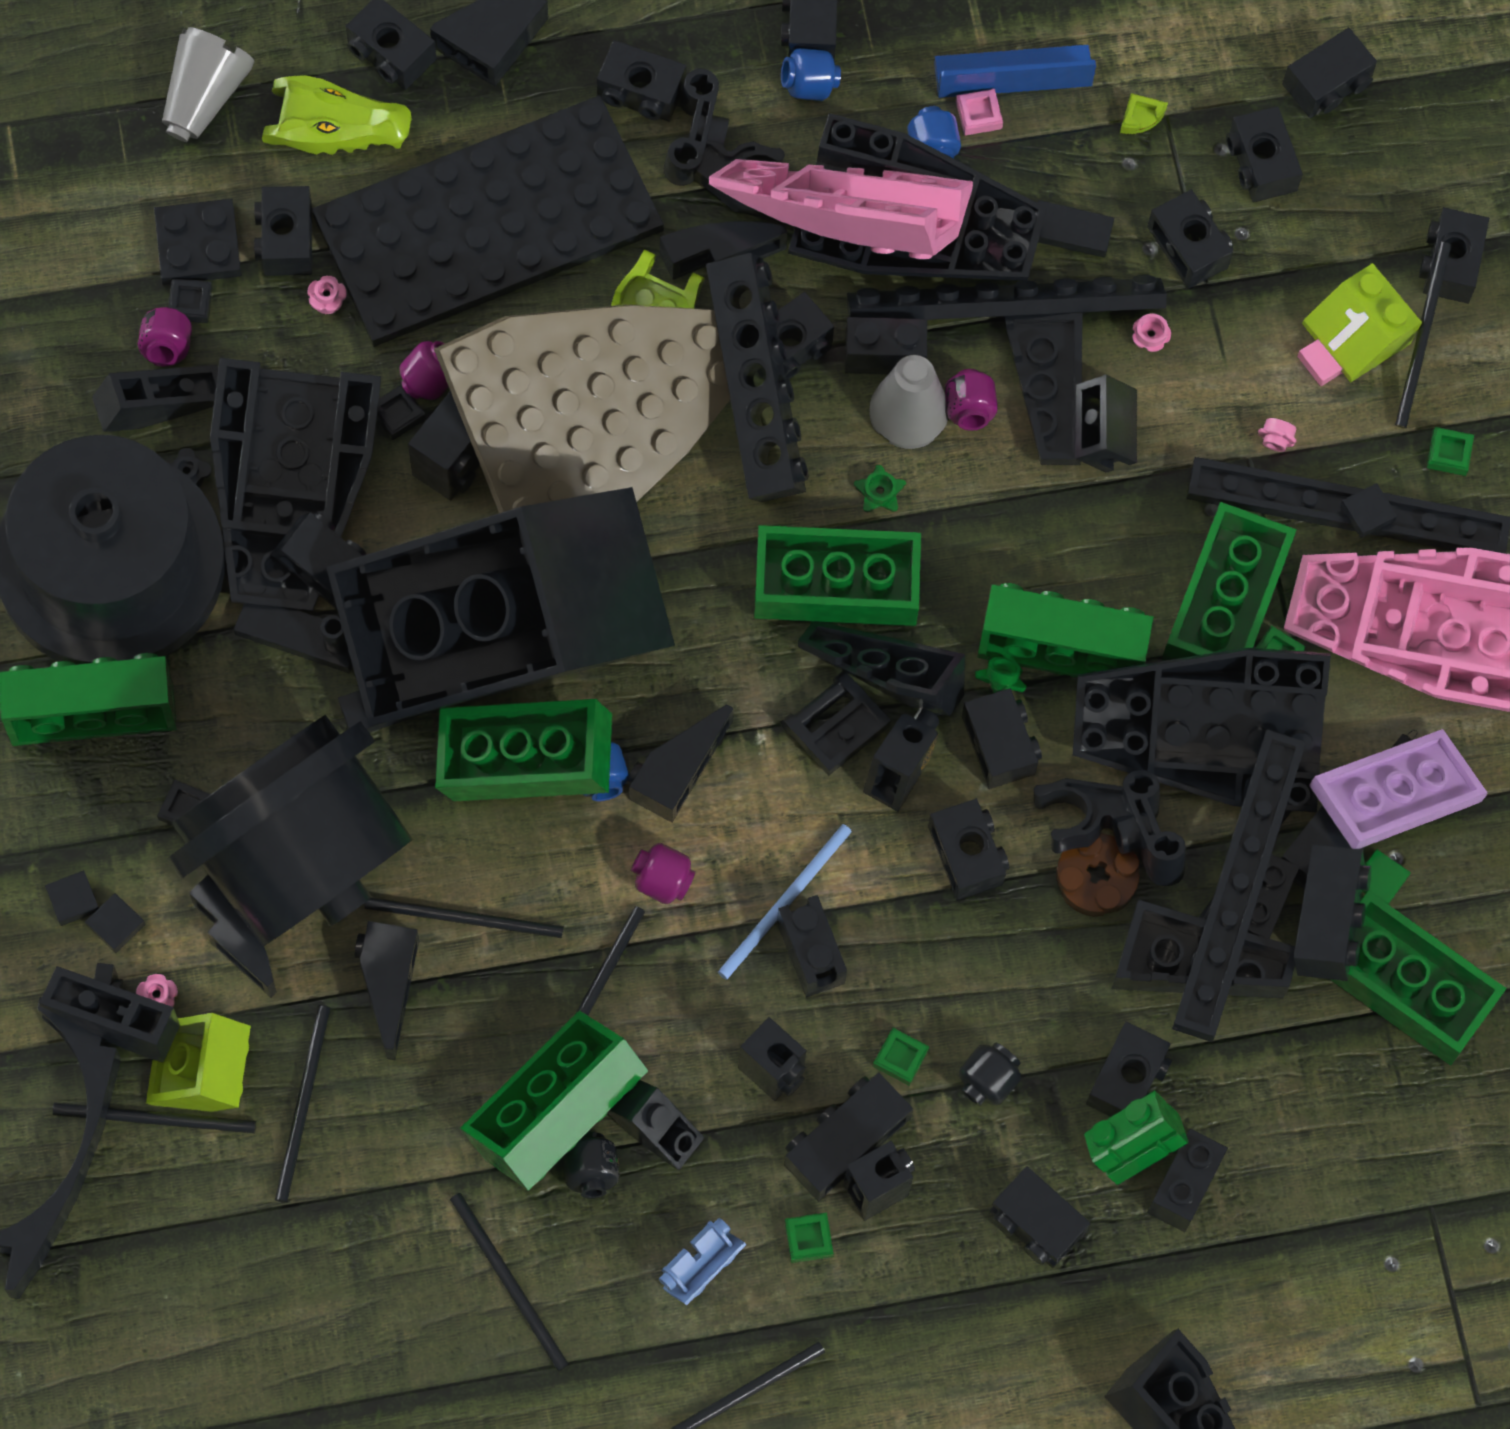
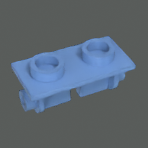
[659,1218,746,1305]

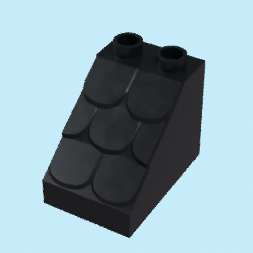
[326,487,675,727]

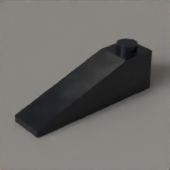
[798,621,965,716]
[1104,1328,1235,1429]

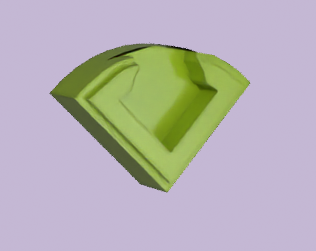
[1120,93,1168,134]

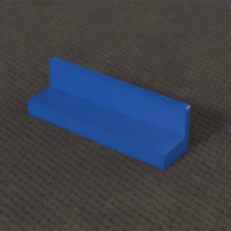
[934,45,1096,98]

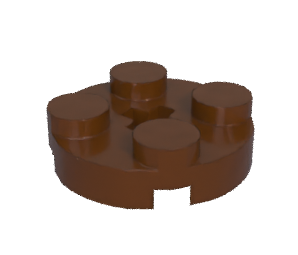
[1056,833,1140,917]

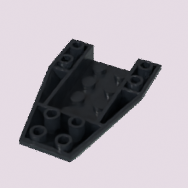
[788,113,1047,281]
[1072,647,1331,812]

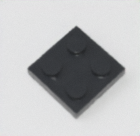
[154,198,242,285]

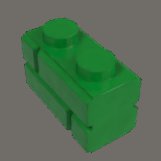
[1084,1090,1188,1185]

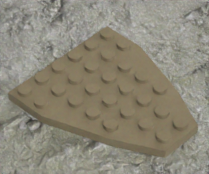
[434,304,730,513]

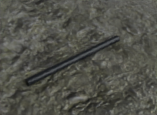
[1395,242,1451,428]
[365,897,564,938]
[575,906,645,1015]
[275,1005,331,1203]
[53,1102,256,1134]
[450,1193,569,1371]
[670,1342,825,1429]

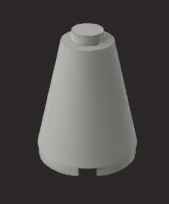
[162,27,255,142]
[869,355,948,449]

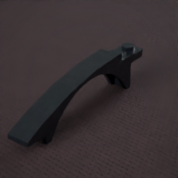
[0,963,123,1299]

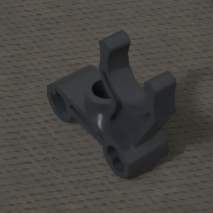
[664,68,785,220]
[1034,770,1186,886]

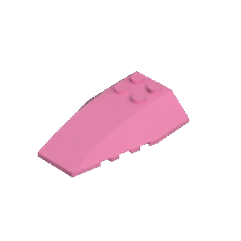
[709,159,973,259]
[1284,548,1510,712]

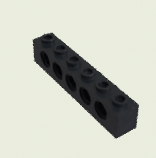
[706,253,809,503]

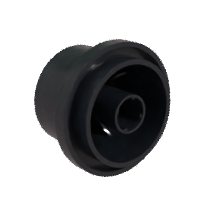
[0,435,225,665]
[167,715,413,947]

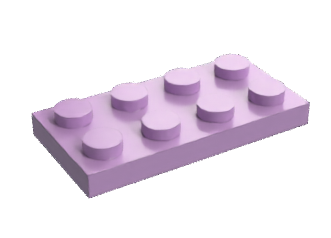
[1309,729,1487,849]

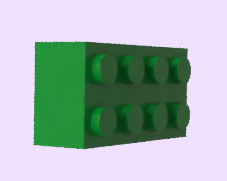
[1161,502,1297,661]
[754,525,921,626]
[977,583,1154,678]
[0,653,177,746]
[435,699,612,801]
[1330,891,1507,1066]
[460,1010,648,1191]

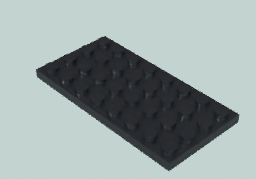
[312,95,664,347]

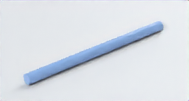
[718,824,852,980]

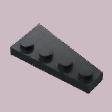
[1003,313,1083,465]

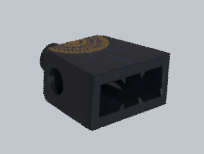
[863,709,940,812]

